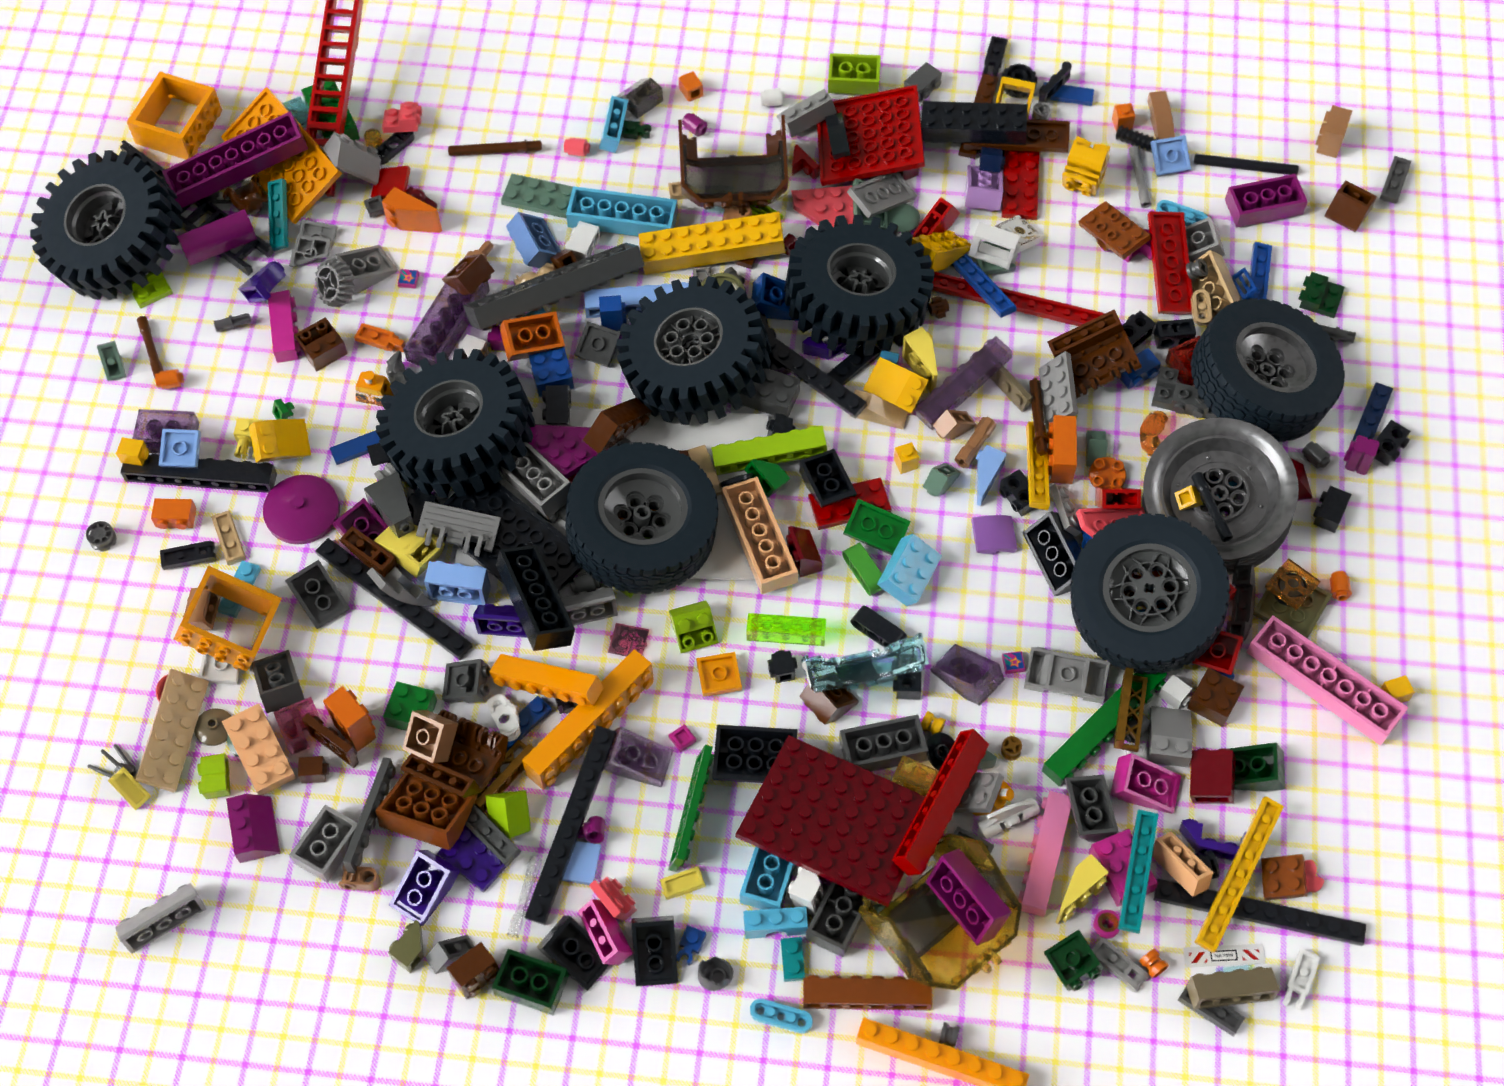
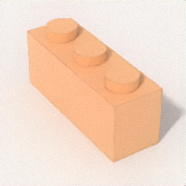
[1152,832,1213,897]

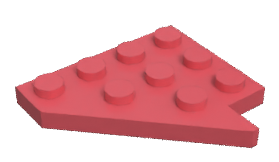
[791,185,853,227]

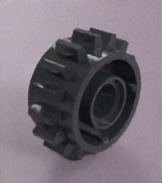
[1000,64,1038,98]

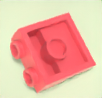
[382,101,422,133]
[589,877,637,921]

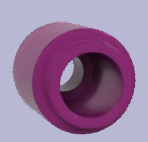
[682,113,707,137]

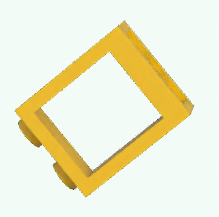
[996,76,1036,119]

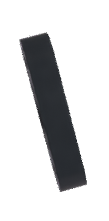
[376,132,415,165]

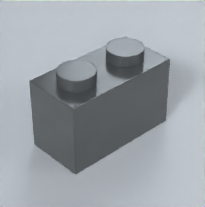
[904,62,942,103]

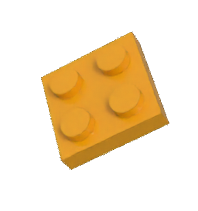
[696,652,742,697]

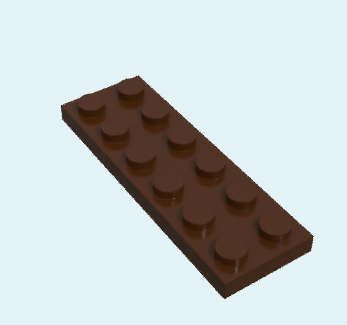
[963,119,1070,153]

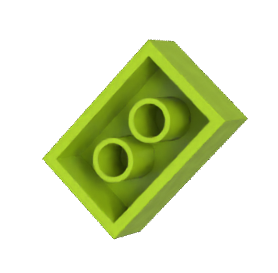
[828,53,881,95]

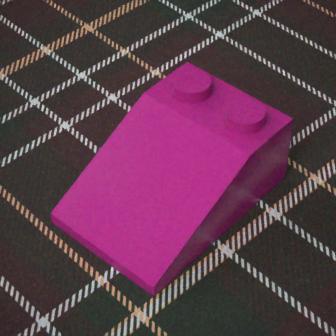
[1110,753,1182,814]

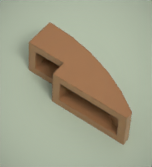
[1147,90,1175,140]

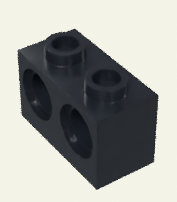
[1122,310,1156,350]
[1153,318,1196,349]
[1374,419,1411,466]
[999,469,1036,517]
[893,655,922,700]

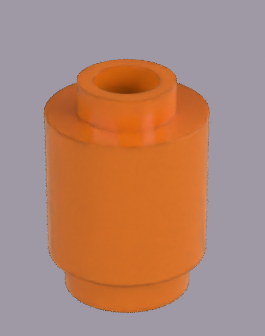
[155,369,184,389]
[1330,571,1352,601]

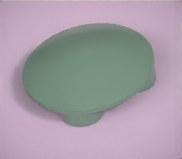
[887,204,920,234]

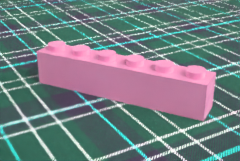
[1017,790,1071,917]

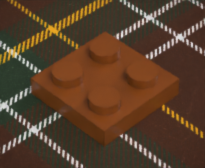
[1261,854,1307,901]

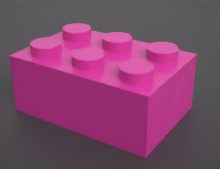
[1089,829,1158,907]

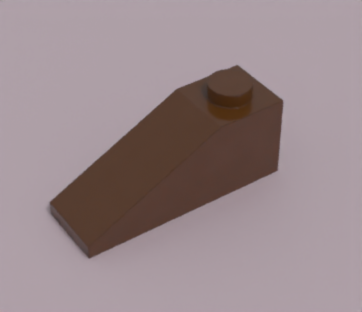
[339,526,399,577]

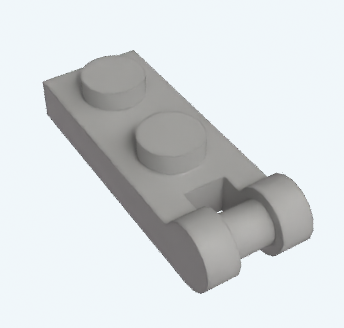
[1092,937,1149,993]

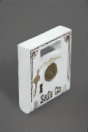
[994,215,1044,253]

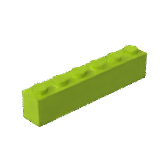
[711,425,827,476]

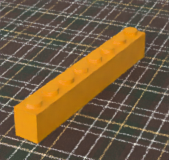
[856,1017,1030,1086]

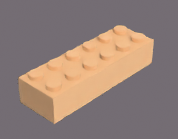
[721,477,798,595]

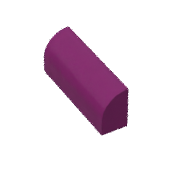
[177,209,257,266]

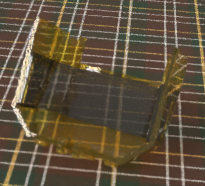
[858,834,1022,990]

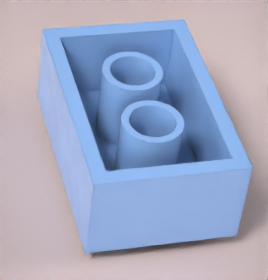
[424,561,491,606]

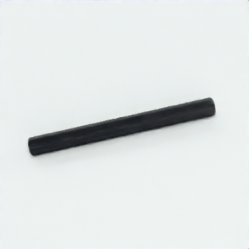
[1194,154,1299,175]

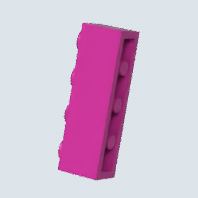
[268,290,301,363]

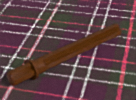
[448,139,542,156]
[1029,378,1049,456]

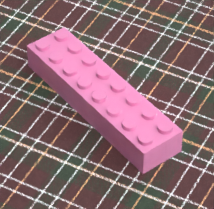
[1246,615,1408,746]

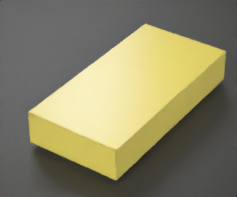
[107,767,152,810]
[660,866,706,900]

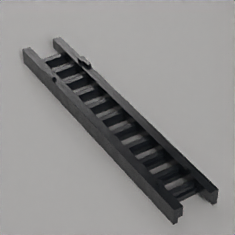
[120,140,274,276]

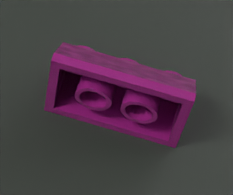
[226,794,281,863]

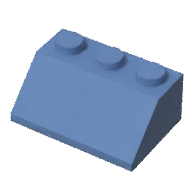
[506,212,561,268]

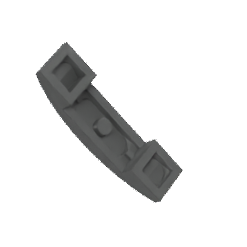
[1226,565,1256,641]

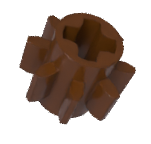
[928,296,950,319]

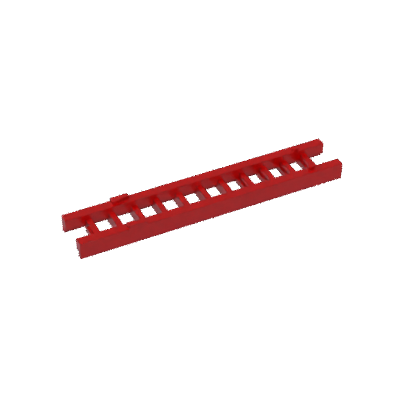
[306,0,364,197]

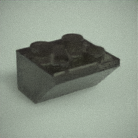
[616,78,663,119]

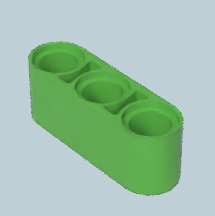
[842,543,883,596]

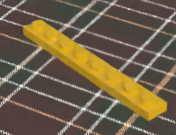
[1194,796,1284,953]

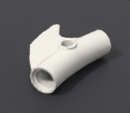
[977,797,1040,840]

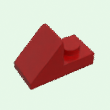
[792,144,819,180]

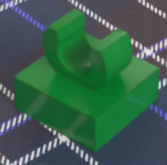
[272,398,295,419]

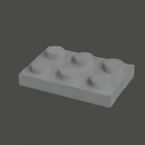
[954,773,1004,813]

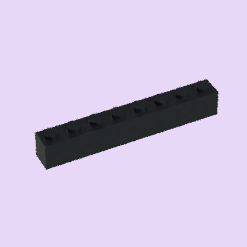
[120,454,277,493]

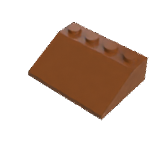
[376,772,478,850]

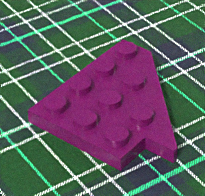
[529,425,608,479]

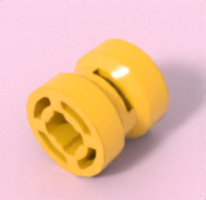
[921,711,946,735]

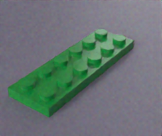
[668,744,714,872]

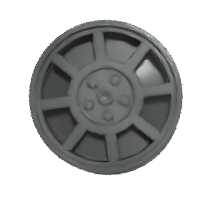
[86,521,117,552]

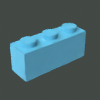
[599,96,628,153]

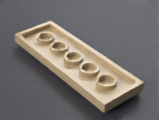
[135,668,209,793]

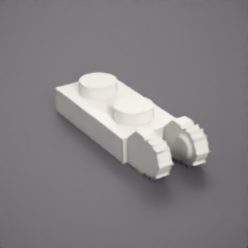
[1282,949,1321,1011]

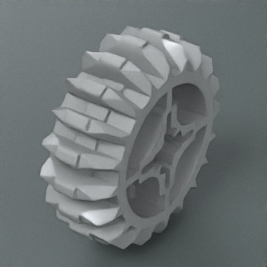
[314,258,355,307]

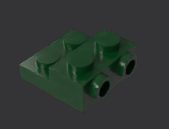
[1298,272,1345,318]
[1043,929,1104,991]

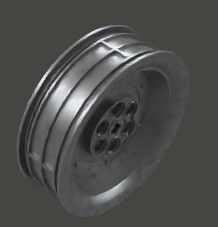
[1142,418,1299,575]

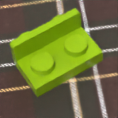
[132,272,173,309]

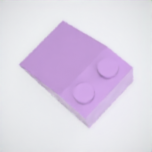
[965,165,1003,211]

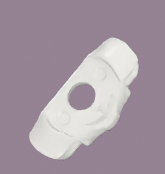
[487,694,521,741]

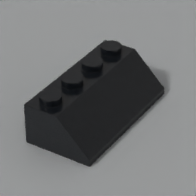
[1022,511,1081,596]

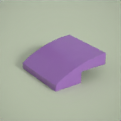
[971,515,1017,555]

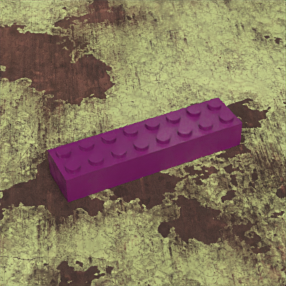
[162,111,309,208]

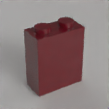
[1190,748,1236,804]

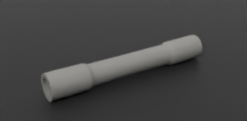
[1129,146,1151,208]

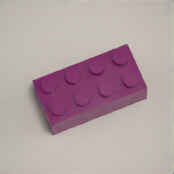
[1225,174,1308,228]
[925,848,1012,946]

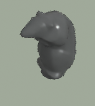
[386,351,407,384]

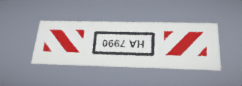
[1183,943,1266,968]

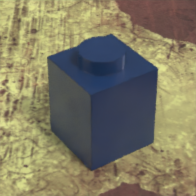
[979,147,1006,173]

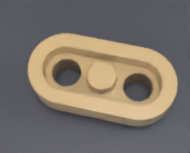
[1191,289,1212,326]

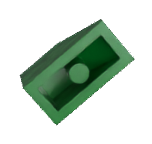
[744,459,790,498]

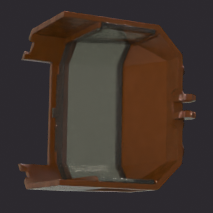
[678,115,788,209]

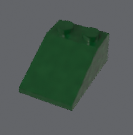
[1228,742,1285,792]

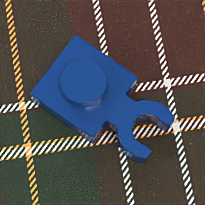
[676,925,707,966]

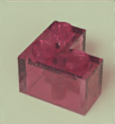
[273,697,321,755]

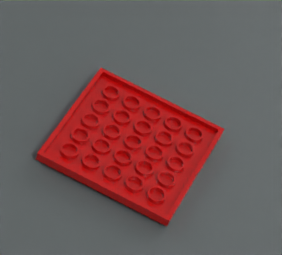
[817,85,925,186]

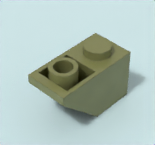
[388,920,424,973]

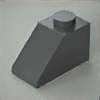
[425,935,475,974]

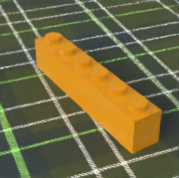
[489,654,604,707]

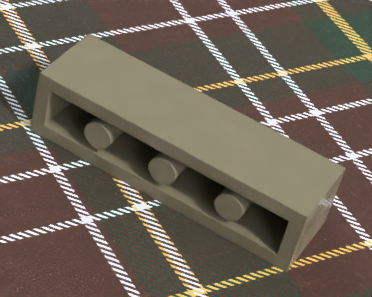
[1186,967,1280,1009]

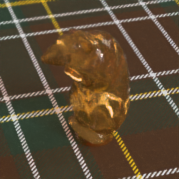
[1140,411,1169,457]

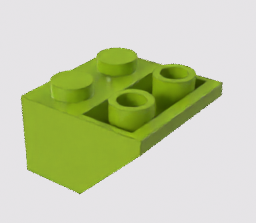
[668,600,719,653]

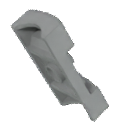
[1024,647,1110,704]

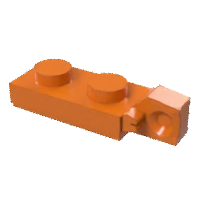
[354,323,406,352]

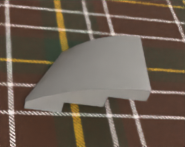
[289,219,338,267]
[367,567,433,606]

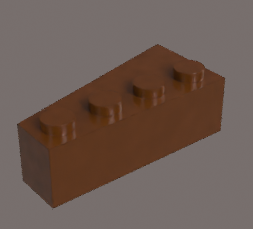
[583,397,652,453]

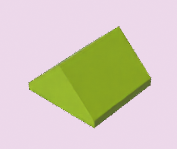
[485,790,531,838]

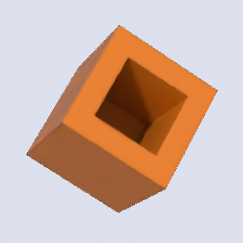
[678,71,703,102]
[1112,103,1136,132]

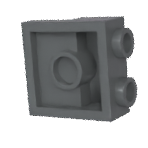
[442,659,491,703]

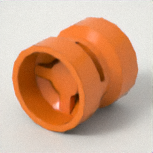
[1139,949,1169,979]

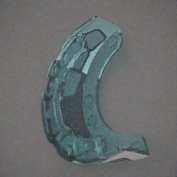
[801,632,929,693]

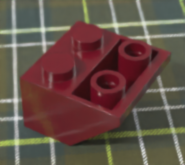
[786,526,822,577]

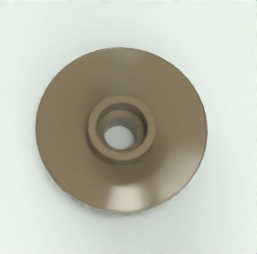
[194,708,231,746]

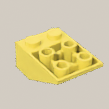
[373,525,445,578]
[1056,854,1109,924]

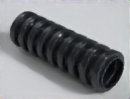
[1115,125,1159,153]

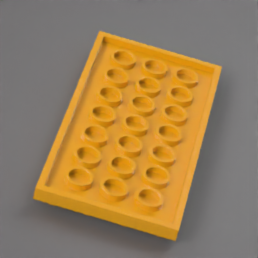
[221,87,343,225]

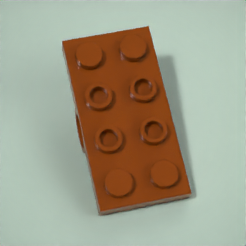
[1078,201,1151,260]

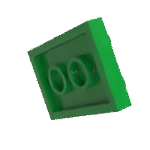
[843,499,911,555]

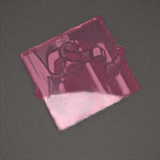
[608,623,649,657]

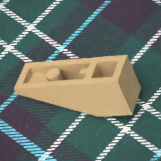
[849,390,908,429]

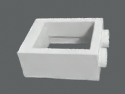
[968,221,1021,270]

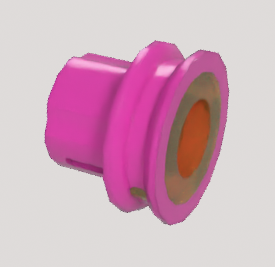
[1093,909,1120,939]

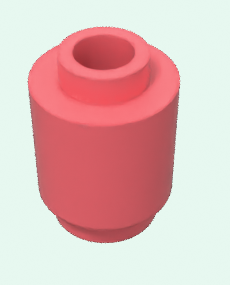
[564,137,590,157]

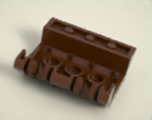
[1047,309,1142,399]
[400,709,508,798]

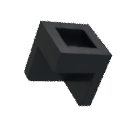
[367,443,392,466]

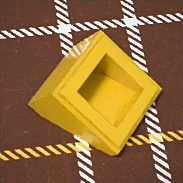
[1174,485,1203,511]

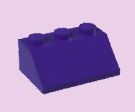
[473,604,527,638]

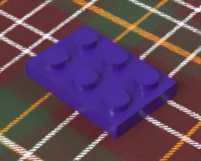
[437,825,507,893]

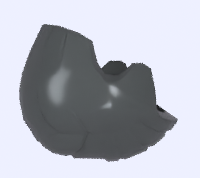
[697,956,734,991]

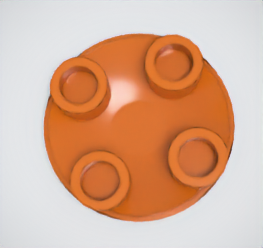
[1089,457,1126,487]

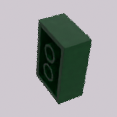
[492,949,569,1016]

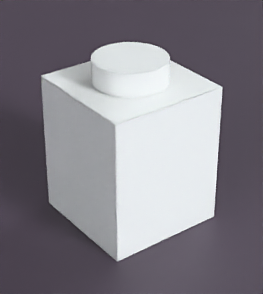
[1158,675,1193,709]

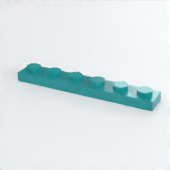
[1118,809,1159,934]

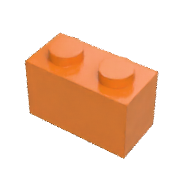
[151,498,197,530]

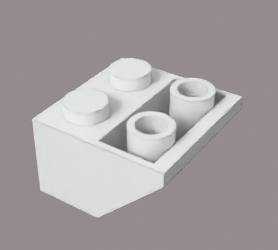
[788,867,825,917]

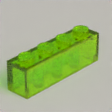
[746,613,826,646]

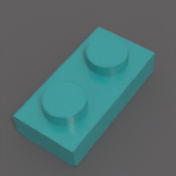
[781,937,805,982]

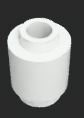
[760,88,785,107]

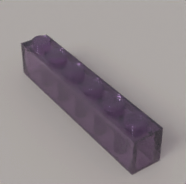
[915,336,1013,430]

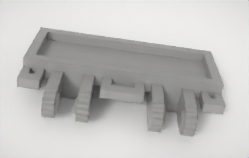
[416,501,501,557]

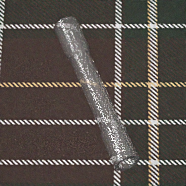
[507,856,542,938]

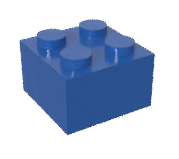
[528,347,574,397]

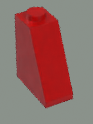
[1095,487,1141,509]

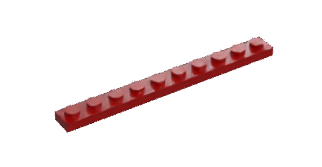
[932,272,1104,326]

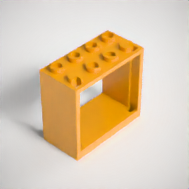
[127,71,222,160]
[173,565,282,671]

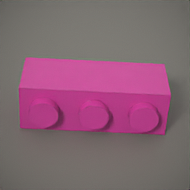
[578,899,633,966]

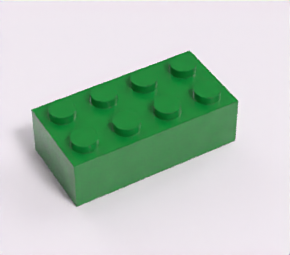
[301,81,360,141]

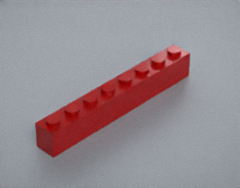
[892,729,989,876]

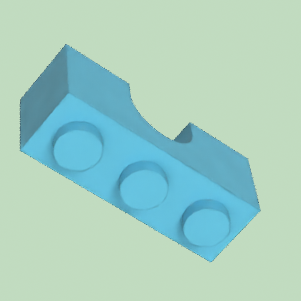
[743,907,808,939]

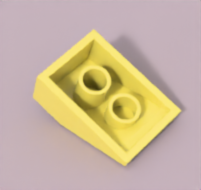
[902,327,938,396]

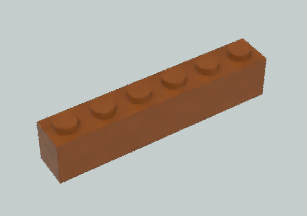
[803,975,932,1011]

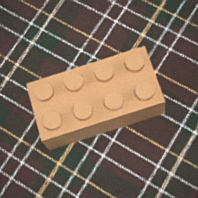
[222,703,296,795]

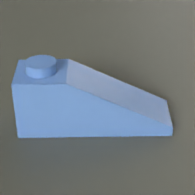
[976,444,1007,506]

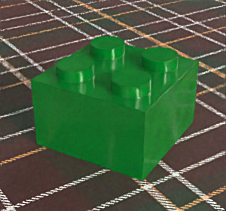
[383,681,437,731]

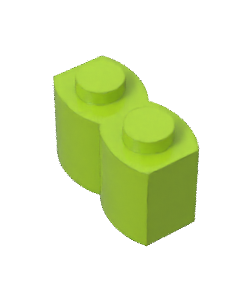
[197,753,230,799]

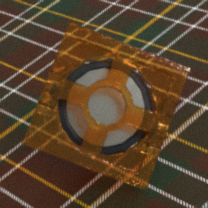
[1265,558,1321,611]

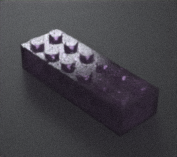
[403,281,490,366]

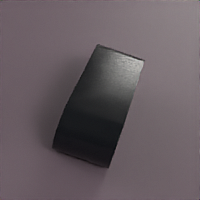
[850,605,908,652]

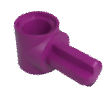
[578,816,606,844]

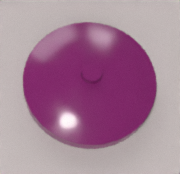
[263,475,340,544]

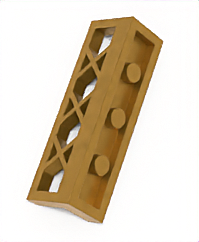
[1113,667,1148,752]
[475,740,535,812]

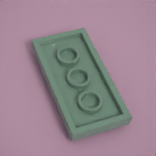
[501,174,573,219]

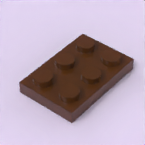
[302,713,359,768]

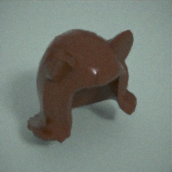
[223,175,268,215]

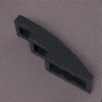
[825,112,851,160]

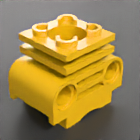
[1062,136,1110,197]

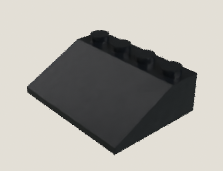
[712,725,798,783]

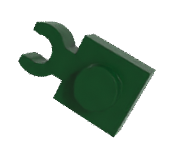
[621,120,652,139]

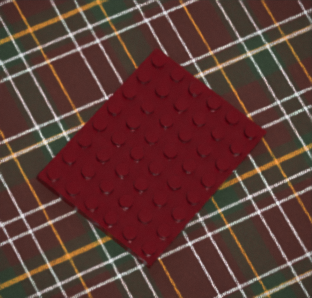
[735,735,926,907]

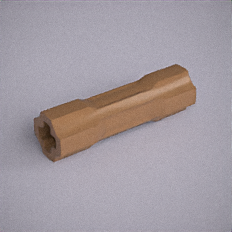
[954,417,997,468]

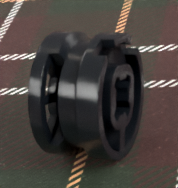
[1195,850,1220,879]

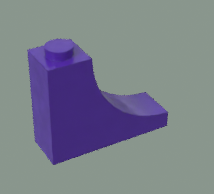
[238,261,287,303]

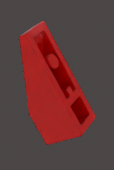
[912,197,961,238]

